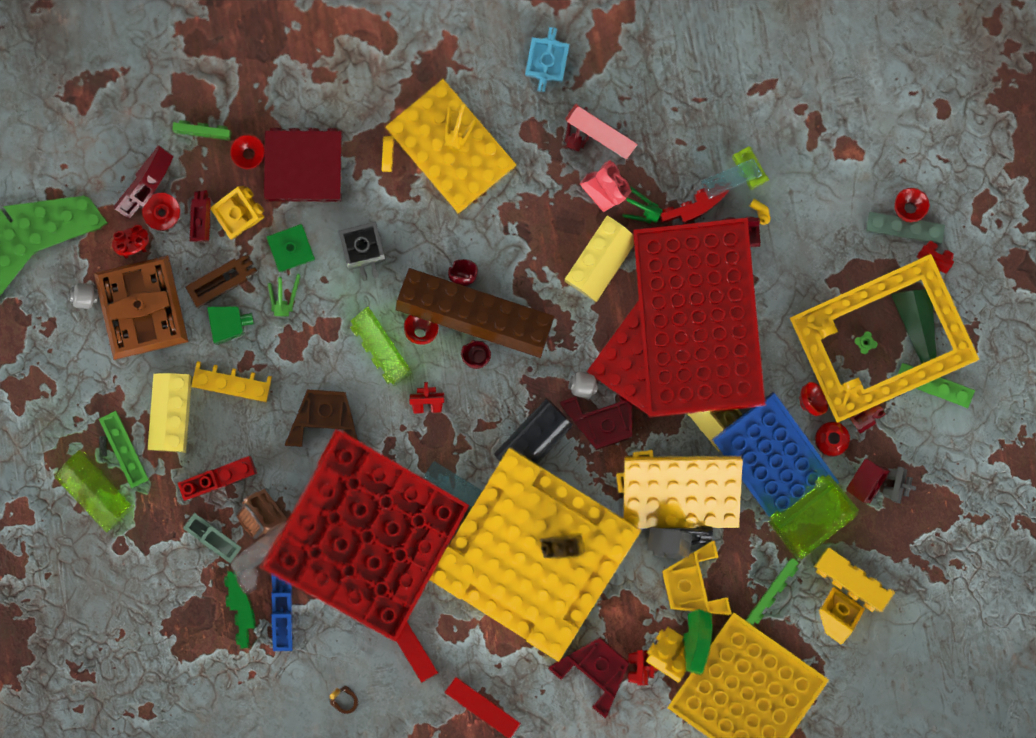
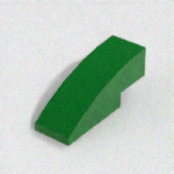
[683,609,712,675]

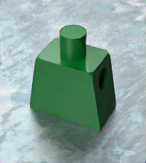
[207,306,254,345]

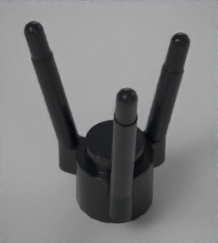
[680,526,713,545]

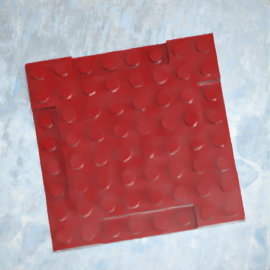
[260,430,469,642]

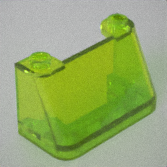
[768,474,859,562]

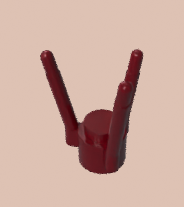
[564,107,590,152]

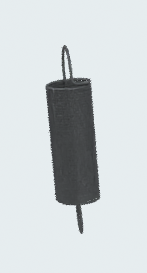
[99,430,107,463]

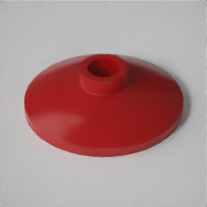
[142,193,180,231]

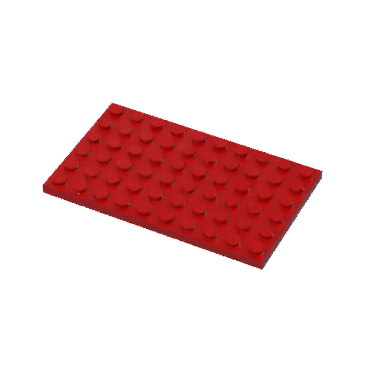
[633,218,766,417]

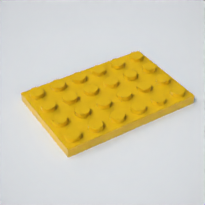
[385,79,516,214]
[623,456,742,529]

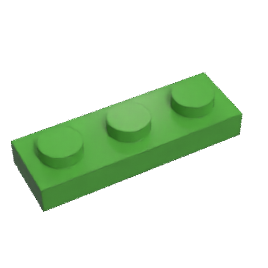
[172,120,232,141]

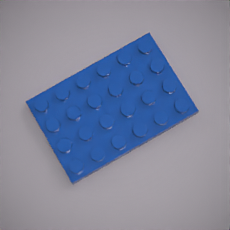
[712,392,839,530]

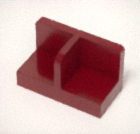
[846,458,890,503]

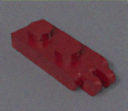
[189,190,211,242]

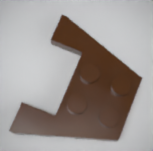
[285,389,358,447]

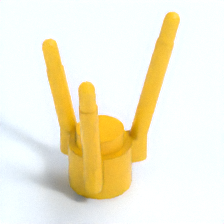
[444,103,476,149]

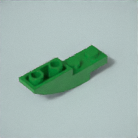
[224,571,256,649]

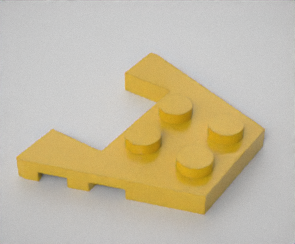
[662,540,732,615]

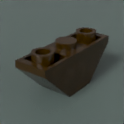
[540,533,585,558]

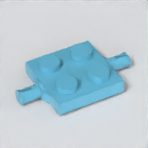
[525,27,569,92]

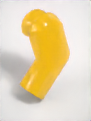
[749,198,770,225]

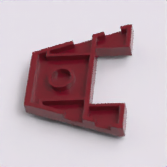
[560,395,632,450]
[548,637,629,718]

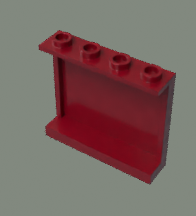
[264,128,343,202]

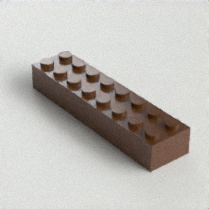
[395,268,555,358]

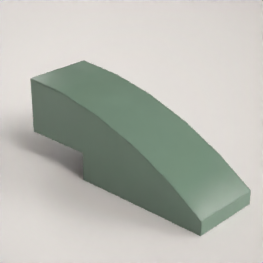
[183,512,242,563]

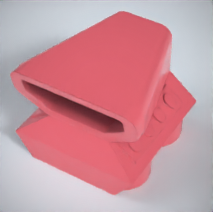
[580,160,631,212]

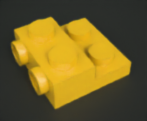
[211,186,264,240]
[646,627,686,683]

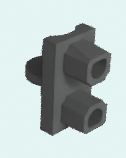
[882,467,916,504]

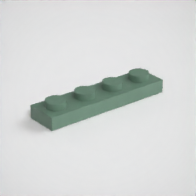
[866,212,945,244]

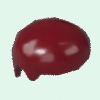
[448,259,478,286]
[461,340,491,369]

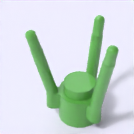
[268,274,300,317]

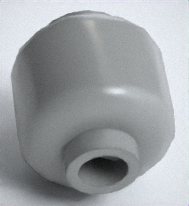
[69,283,98,309]
[568,371,598,399]

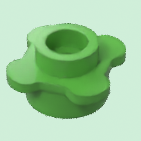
[855,331,878,354]

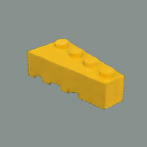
[813,547,895,612]

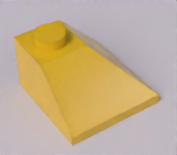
[819,586,865,645]

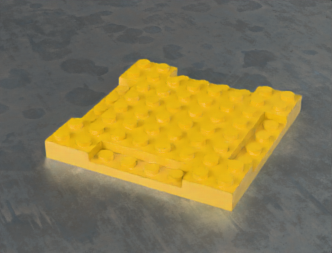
[429,447,642,662]

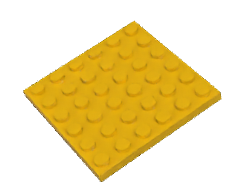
[667,612,829,738]

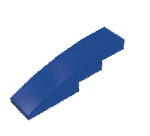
[271,574,293,651]

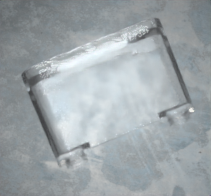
[231,521,287,594]

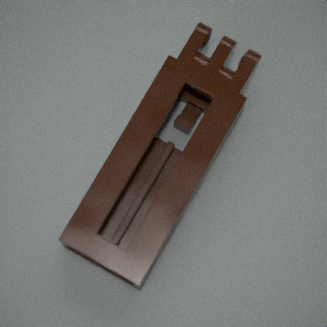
[185,254,257,309]

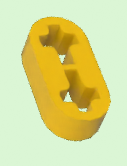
[382,136,394,172]

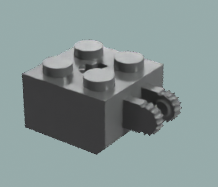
[339,221,386,281]

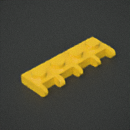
[191,361,272,403]

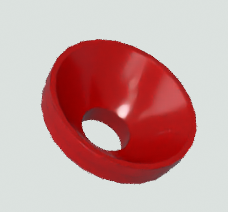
[230,135,265,170]
[894,188,930,222]
[404,315,439,345]
[799,382,828,416]
[815,422,850,457]

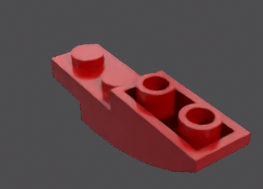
[660,182,732,225]
[178,456,257,501]

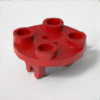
[112,225,149,259]

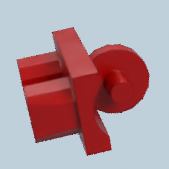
[916,241,954,274]
[409,382,444,414]
[628,650,659,686]

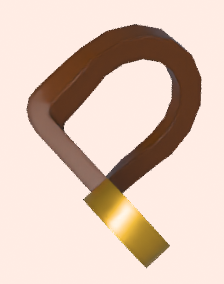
[329,686,359,714]

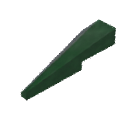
[891,289,937,364]

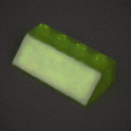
[350,307,413,386]
[54,450,135,533]

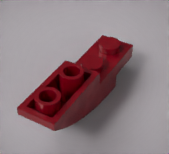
[113,145,174,219]

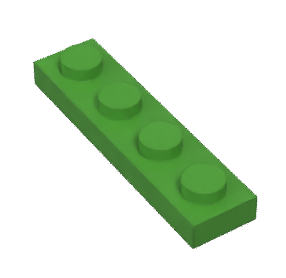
[898,362,975,408]
[99,411,149,488]
[745,558,799,625]

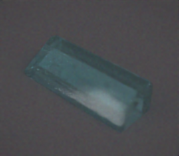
[701,159,762,199]
[424,461,482,507]

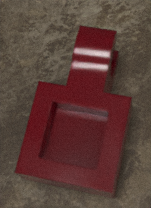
[850,404,886,434]

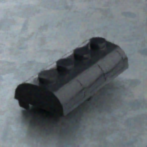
[494,398,574,464]

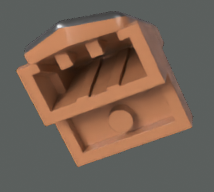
[236,488,287,539]

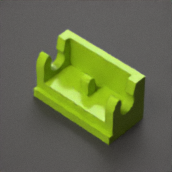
[732,146,769,190]

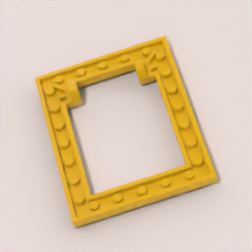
[790,254,980,423]

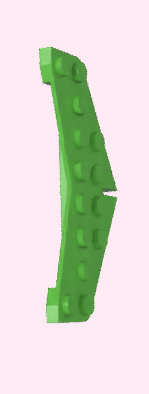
[0,196,108,296]

